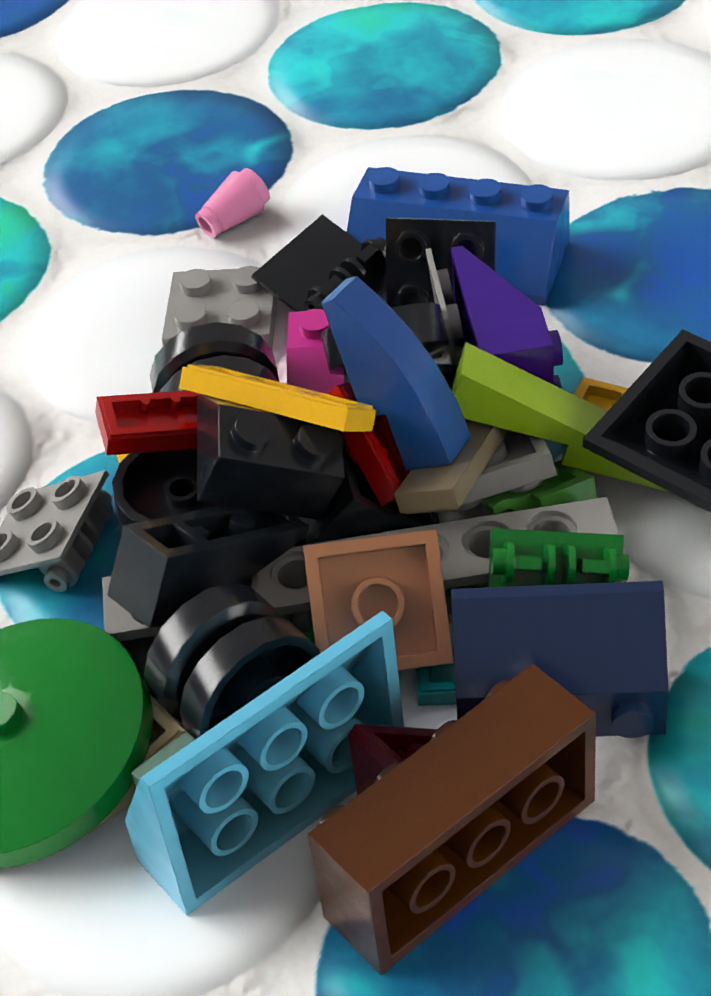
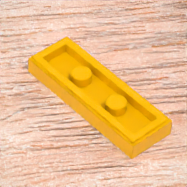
[179,364,377,432]

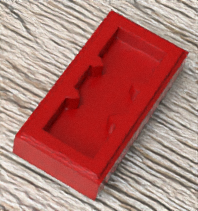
[325,382,411,506]
[95,391,199,455]

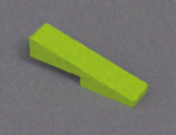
[452,342,669,492]

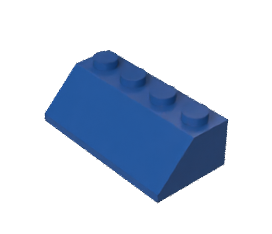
[347,167,570,306]

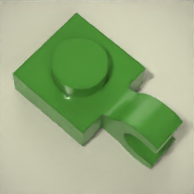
[481,460,598,515]

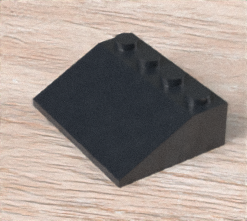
[582,329,711,513]

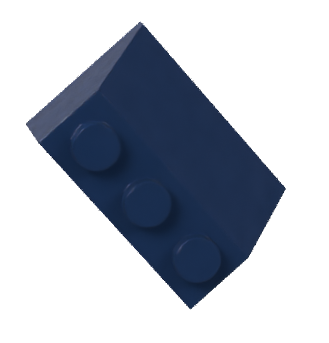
[451,581,668,738]

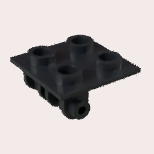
[251,214,386,312]
[386,217,496,307]

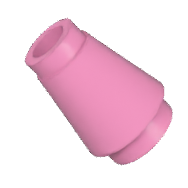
[195,168,270,238]

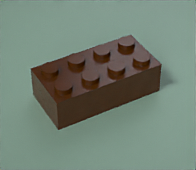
[308,663,596,975]

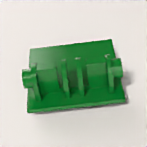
[488,528,629,587]

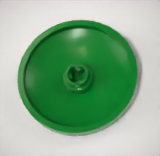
[0,618,153,869]

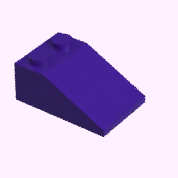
[451,246,563,389]

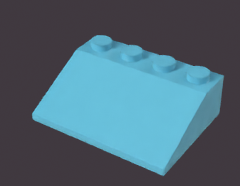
[125,611,405,916]

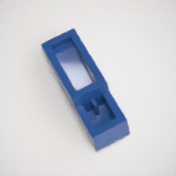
[321,276,471,471]

